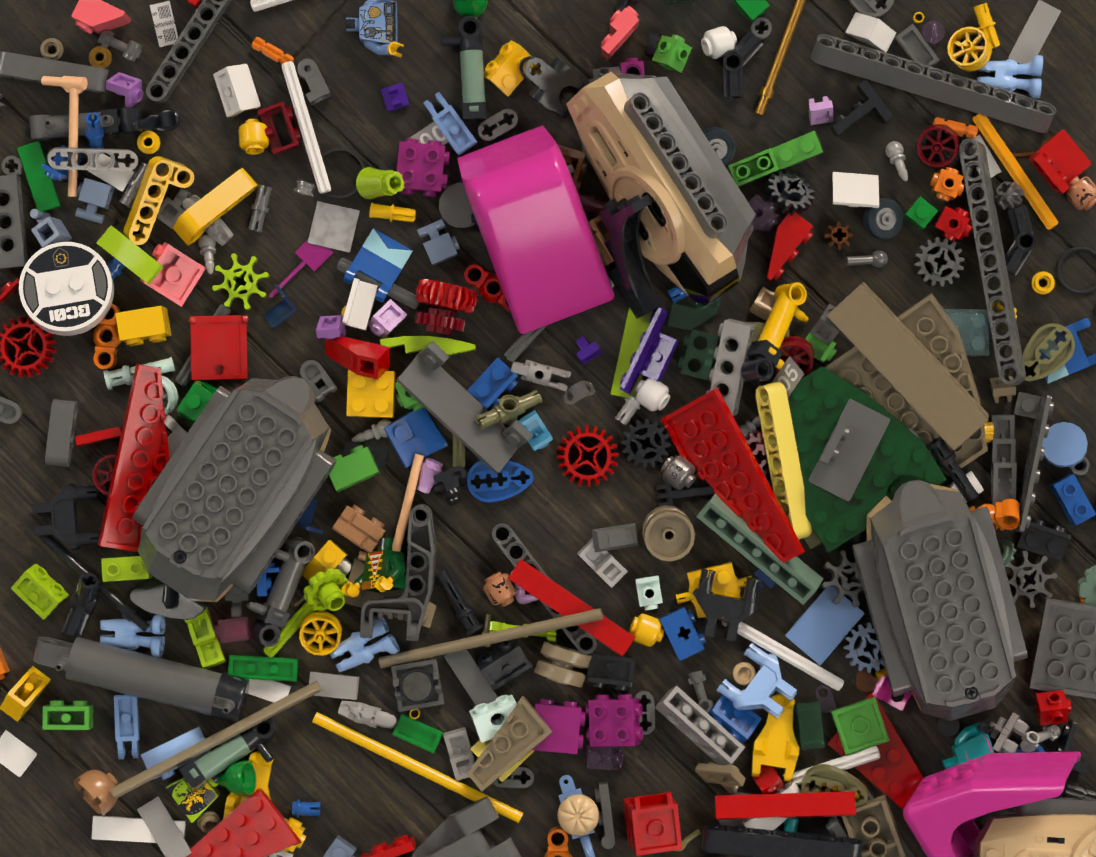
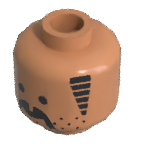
[1066,177,1096,211]
[483,571,517,607]

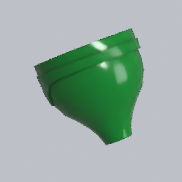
[453,0,488,18]
[218,761,257,796]

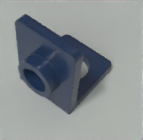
[264,283,297,329]
[295,499,323,534]

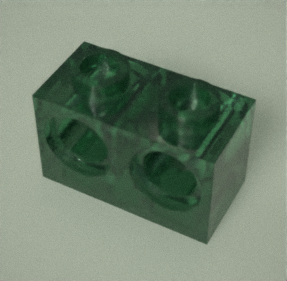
[677,329,719,381]
[795,700,825,750]

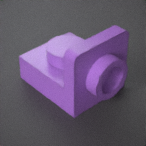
[106,72,143,108]
[316,315,346,339]

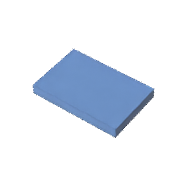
[785,586,865,665]

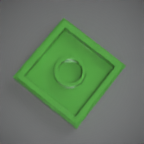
[831,697,890,755]

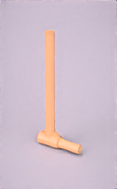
[41,76,88,197]
[358,453,424,562]

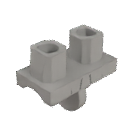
[988,713,1030,753]

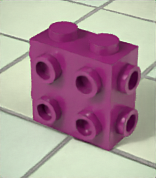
[397,138,450,197]
[586,694,643,747]
[532,699,586,754]

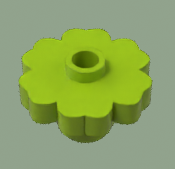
[304,568,349,612]

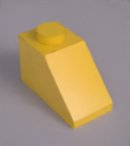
[302,539,348,581]
[0,666,51,722]

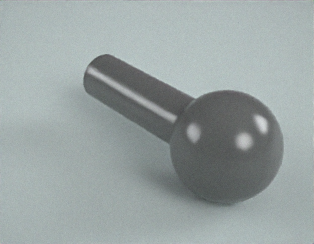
[845,250,888,268]

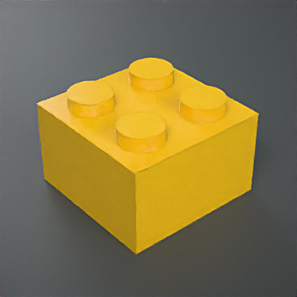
[115,306,172,346]
[347,370,396,418]

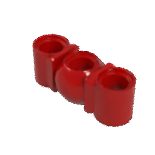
[464,264,511,312]

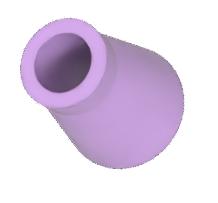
[416,458,443,494]

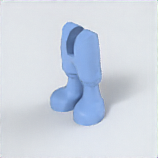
[977,55,1043,98]
[100,614,165,657]
[330,615,400,672]

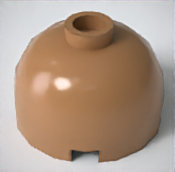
[73,770,118,816]

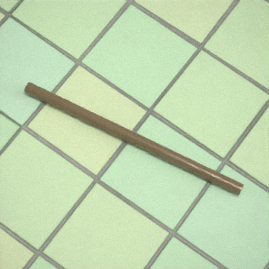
[379,608,603,668]
[110,681,322,799]

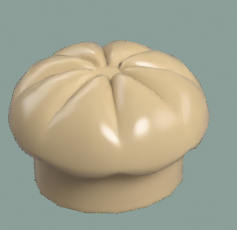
[557,794,599,836]

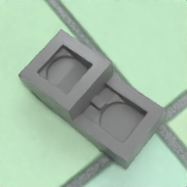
[577,537,628,588]
[309,672,359,700]
[443,727,475,781]

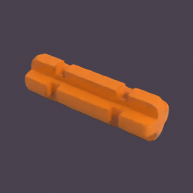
[251,37,294,65]
[933,117,978,139]

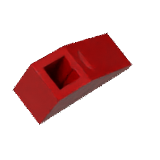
[766,212,813,282]
[325,336,390,380]

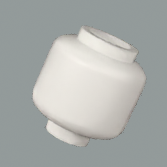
[701,26,737,59]
[635,378,670,411]

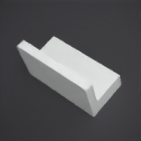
[213,64,261,117]
[342,278,378,331]

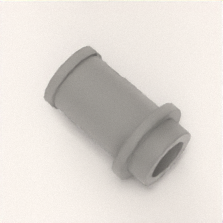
[615,395,641,426]

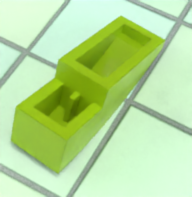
[97,225,164,285]

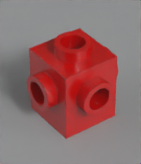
[935,206,973,242]
[1036,690,1072,726]

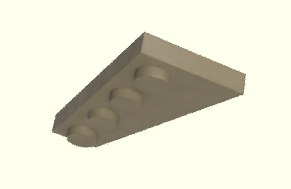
[344,558,437,628]
[467,696,553,791]

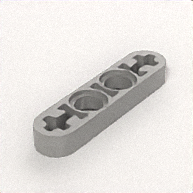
[47,147,138,171]

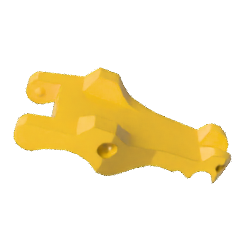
[751,694,800,782]
[223,751,274,819]

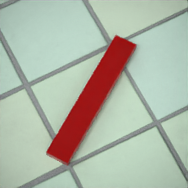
[508,559,635,656]
[715,791,856,820]

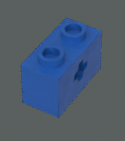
[659,607,706,661]

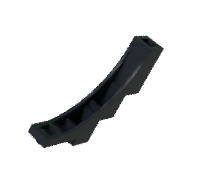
[598,194,663,319]

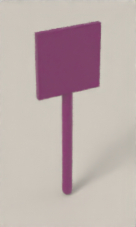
[268,240,334,299]

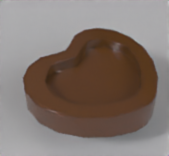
[856,668,878,692]

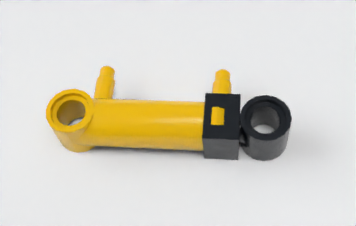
[741,282,809,383]

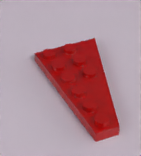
[827,691,924,810]
[186,788,302,857]

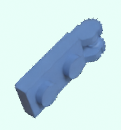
[423,92,477,156]
[114,694,140,759]

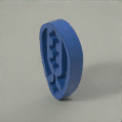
[467,461,534,502]

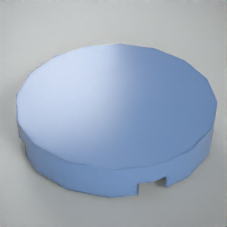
[1042,422,1088,468]

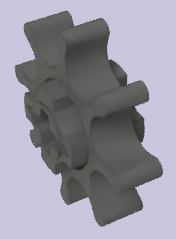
[820,550,864,608]
[1008,551,1058,608]

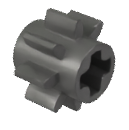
[994,181,1025,210]

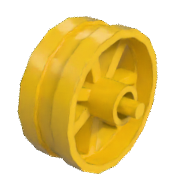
[948,27,992,71]
[299,611,342,656]

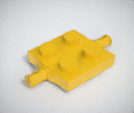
[676,562,753,618]

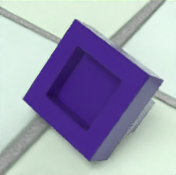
[381,83,410,112]
[576,336,602,365]

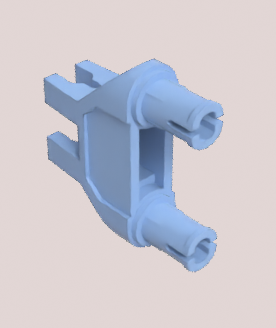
[717,643,797,719]

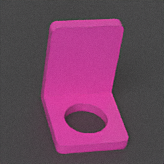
[873,675,912,711]

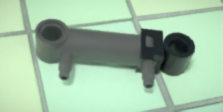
[29,108,143,141]
[247,536,315,647]

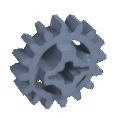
[843,623,884,673]

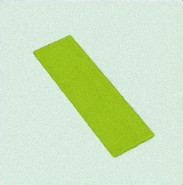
[611,307,653,398]

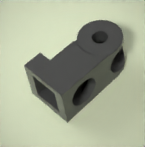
[297,58,332,106]

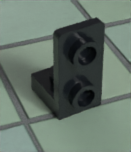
[1055,720,1088,774]

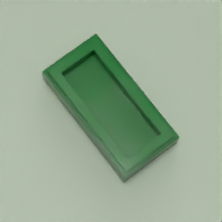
[392,713,443,754]

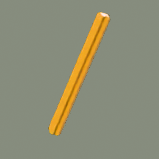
[972,114,1058,230]

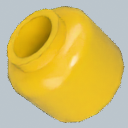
[238,119,269,155]
[629,613,664,647]

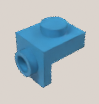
[518,410,553,451]

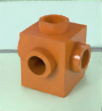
[930,167,965,202]

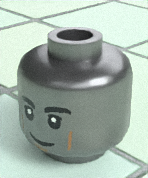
[661,456,696,490]

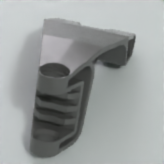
[360,504,437,641]
[409,796,521,857]

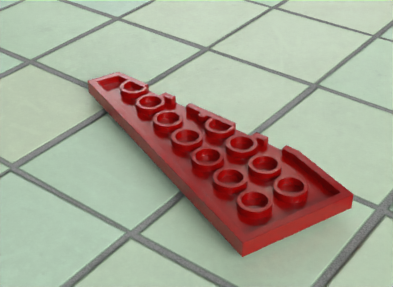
[98,364,170,552]
[661,388,805,563]

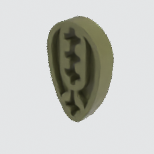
[1022,323,1075,381]
[801,764,868,807]

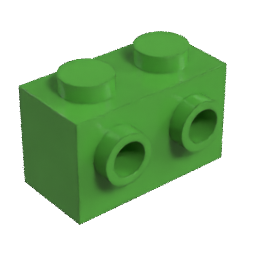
[329,445,380,492]
[43,700,93,730]

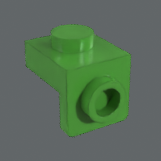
[801,329,837,363]

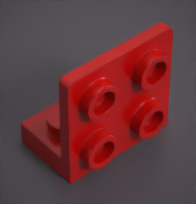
[1028,130,1091,194]

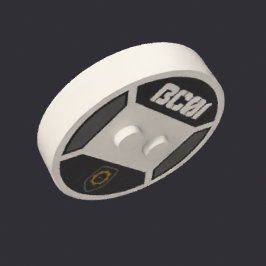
[19,242,114,336]

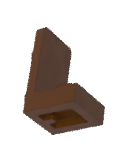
[559,145,588,193]

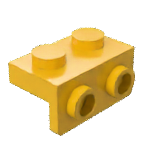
[484,41,534,97]

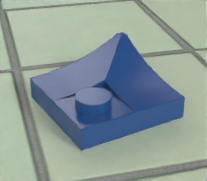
[384,407,448,468]

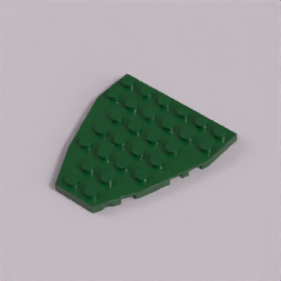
[788,367,947,552]

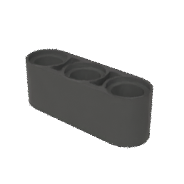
[45,399,78,467]

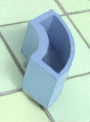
[141,727,211,780]

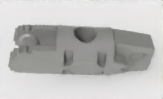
[182,195,233,246]
[511,360,571,391]
[338,700,397,729]

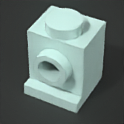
[635,575,663,610]

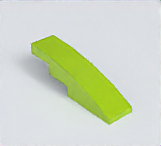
[380,336,476,355]
[185,607,226,669]

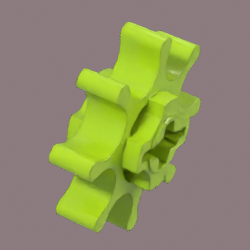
[212,253,269,310]

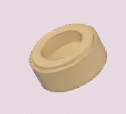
[732,662,756,685]

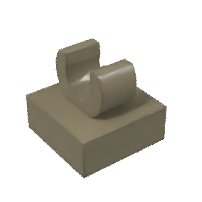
[989,376,1016,403]

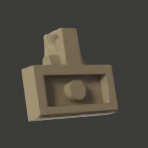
[695,762,746,794]

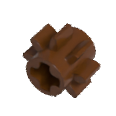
[824,221,853,251]

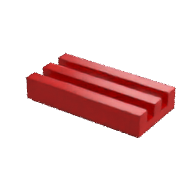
[75,427,122,446]

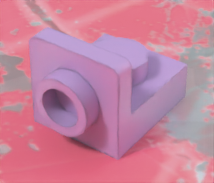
[368,299,407,339]

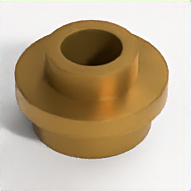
[89,46,112,69]

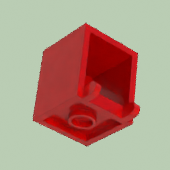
[623,792,682,856]

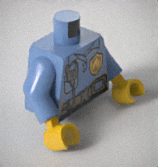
[346,0,404,58]

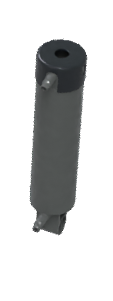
[33,636,250,723]

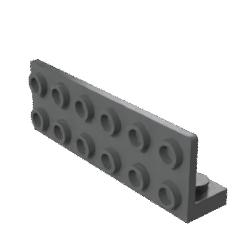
[397,341,533,474]
[999,392,1054,533]

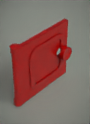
[189,315,248,380]

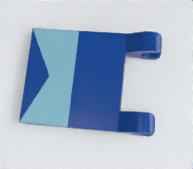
[343,228,413,302]
[1039,318,1096,384]

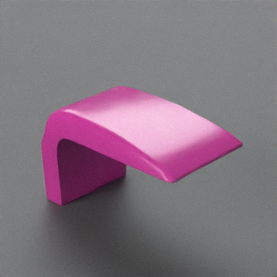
[457,125,614,334]

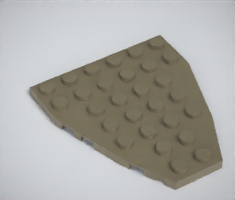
[824,293,988,476]

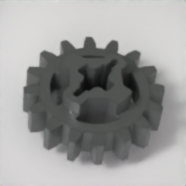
[914,237,965,287]

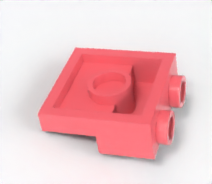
[601,6,639,61]
[140,242,206,307]

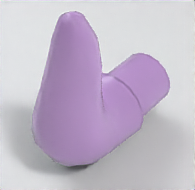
[515,583,538,604]

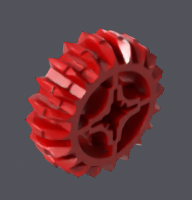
[416,279,477,313]
[0,316,57,378]
[557,425,619,487]

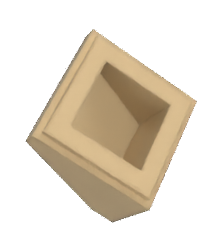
[750,287,776,321]

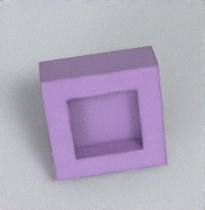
[809,96,833,125]

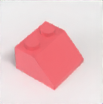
[71,0,131,34]

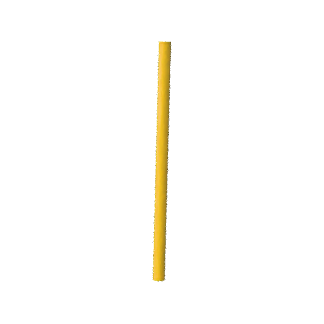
[312,712,523,823]

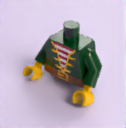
[341,538,406,597]

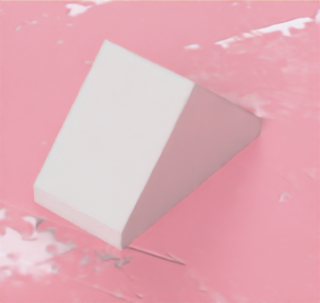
[845,12,896,53]

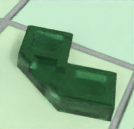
[667,288,723,331]

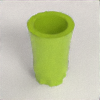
[356,167,405,199]

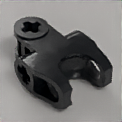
[518,56,586,118]

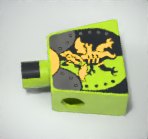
[166,772,222,823]

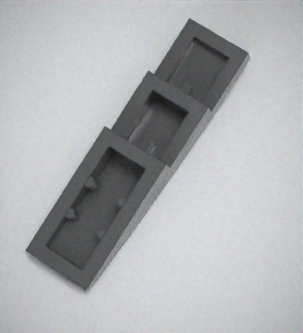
[990,414,1017,506]

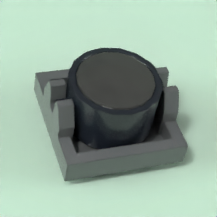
[391,658,445,712]

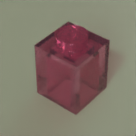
[215,616,251,643]

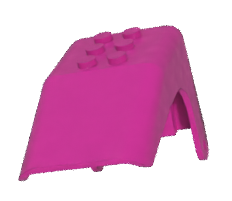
[903,752,1081,857]

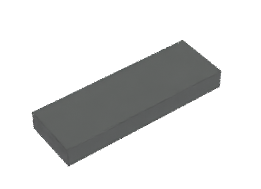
[444,650,498,706]

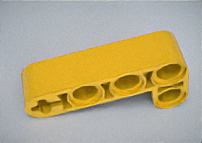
[124,156,194,245]
[173,168,258,246]

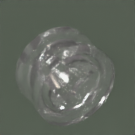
[293,180,316,197]

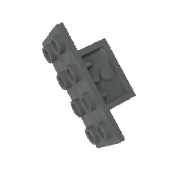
[808,399,890,501]

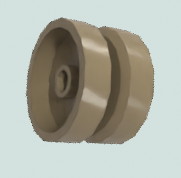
[642,505,695,561]
[534,641,592,687]

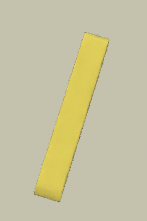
[756,382,812,539]

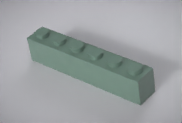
[697,494,823,605]

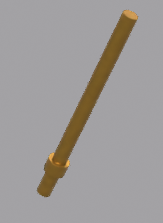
[755,0,806,116]

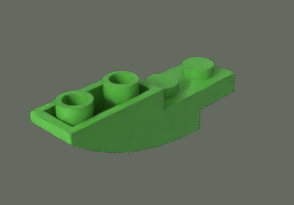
[728,131,823,187]

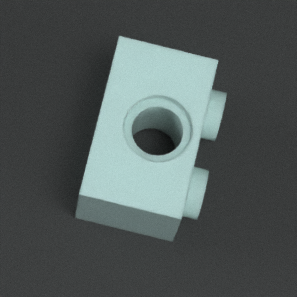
[469,695,517,743]

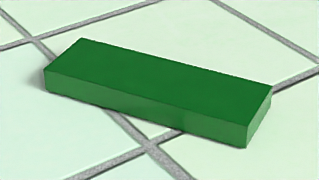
[17,141,61,212]
[228,655,299,682]

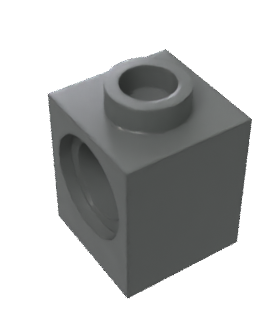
[810,304,840,346]

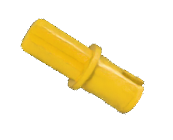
[973,3,1000,49]
[369,203,416,222]

